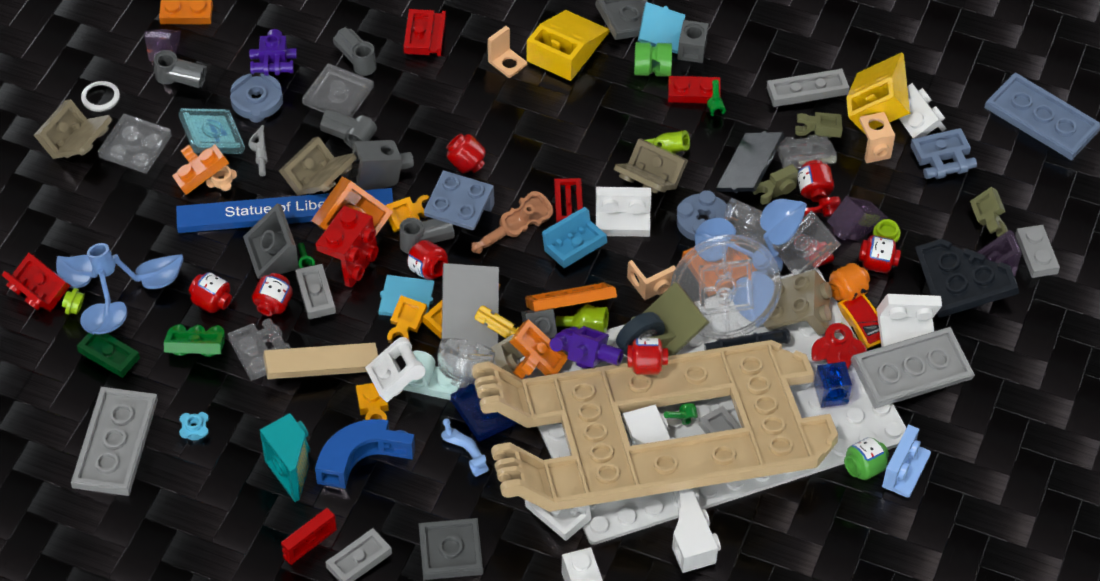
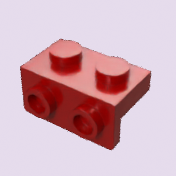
[2,253,71,312]

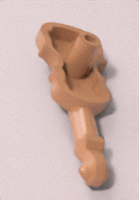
[471,191,553,254]

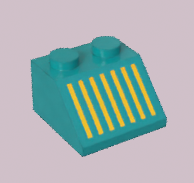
[260,413,311,502]

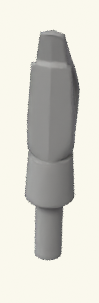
[248,125,268,176]

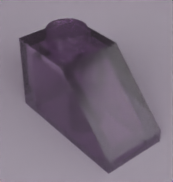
[827,196,888,241]

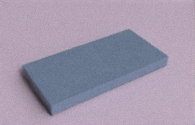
[984,72,1100,160]

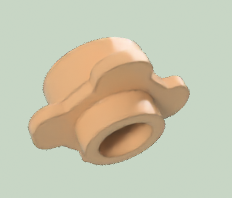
[206,165,237,191]

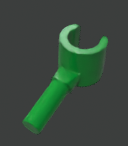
[707,80,726,116]
[298,243,315,269]
[664,403,698,425]

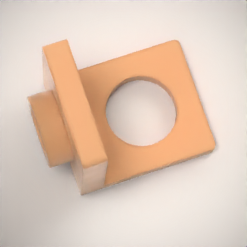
[488,26,527,78]
[859,112,895,163]
[627,260,677,300]

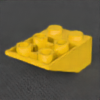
[527,10,610,81]
[846,52,910,134]

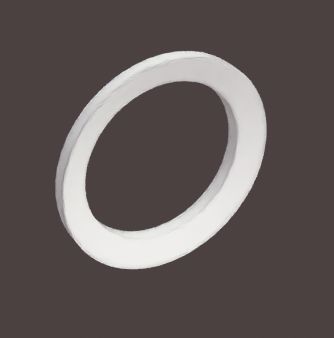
[81,81,120,112]

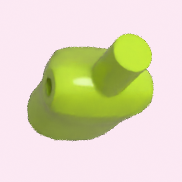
[646,130,690,154]
[556,304,609,333]

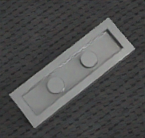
[767,69,849,107]

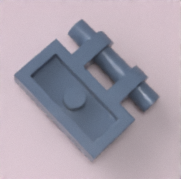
[911,128,977,179]

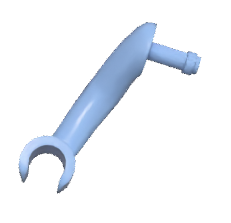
[441,419,489,477]

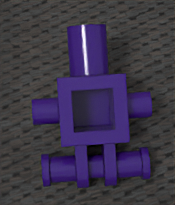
[249,29,297,76]
[550,326,624,368]

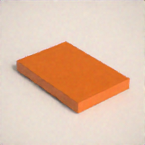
[525,282,617,312]

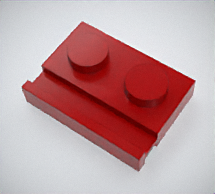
[404,9,446,56]

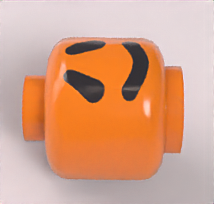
[828,263,870,301]

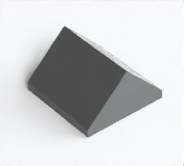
[243,203,299,279]

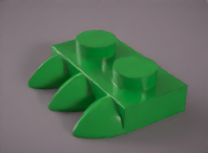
[164,324,225,356]

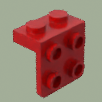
[316,206,379,288]

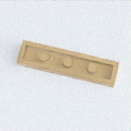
[263,343,378,379]

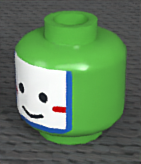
[844,437,889,480]

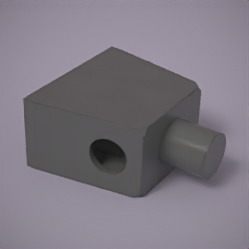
[349,140,414,190]

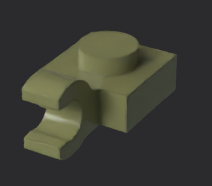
[795,112,842,138]
[753,164,798,205]
[970,187,1008,238]

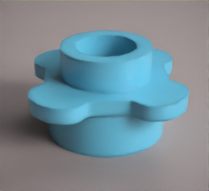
[179,412,208,440]

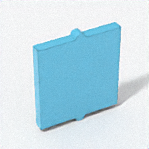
[638,2,685,54]
[379,275,435,316]

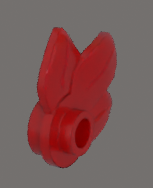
[804,197,844,217]
[811,323,867,377]

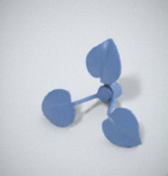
[695,199,807,325]
[56,243,183,334]

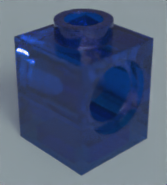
[814,362,852,408]

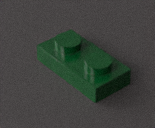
[77,333,140,378]

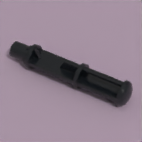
[704,327,791,350]

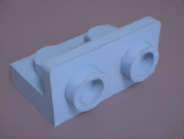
[882,424,931,498]

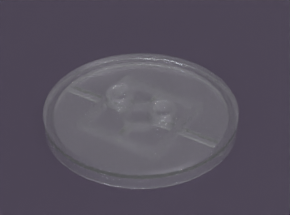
[671,234,782,340]

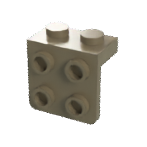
[34,99,112,159]
[279,137,357,196]
[614,139,688,193]
[763,270,832,335]

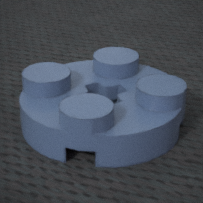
[230,73,283,123]
[677,191,731,241]

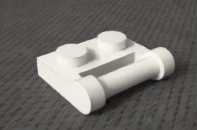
[365,337,426,402]

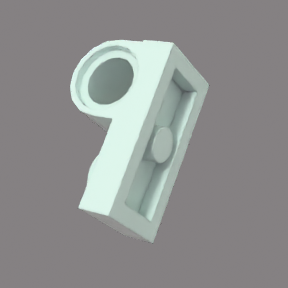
[403,350,464,401]

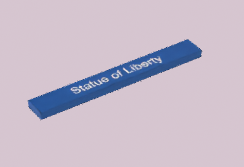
[176,188,393,233]

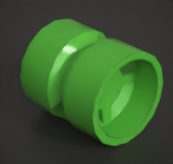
[634,42,672,77]

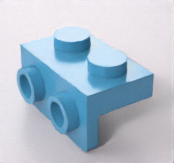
[542,207,608,268]

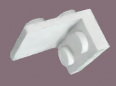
[876,294,942,347]

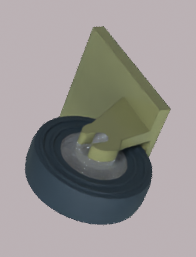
[616,282,710,356]

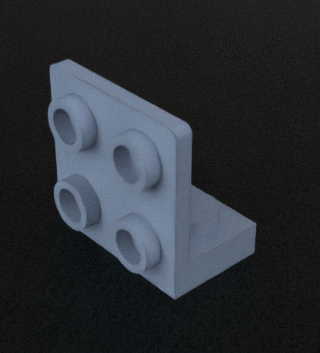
[424,170,495,230]

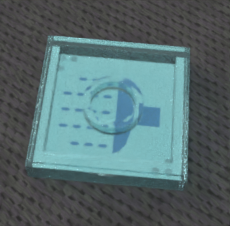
[178,109,245,154]

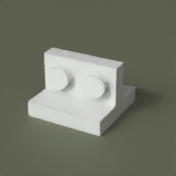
[596,187,651,237]

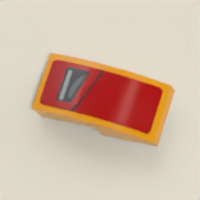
[837,294,881,350]

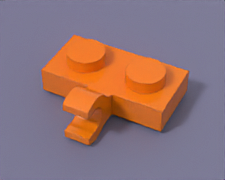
[159,0,213,24]
[172,144,229,195]
[509,319,568,379]

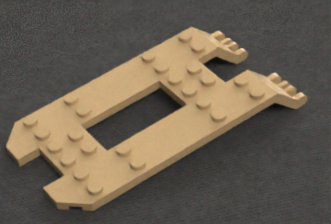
[471,340,838,512]

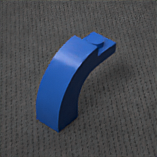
[315,419,415,489]

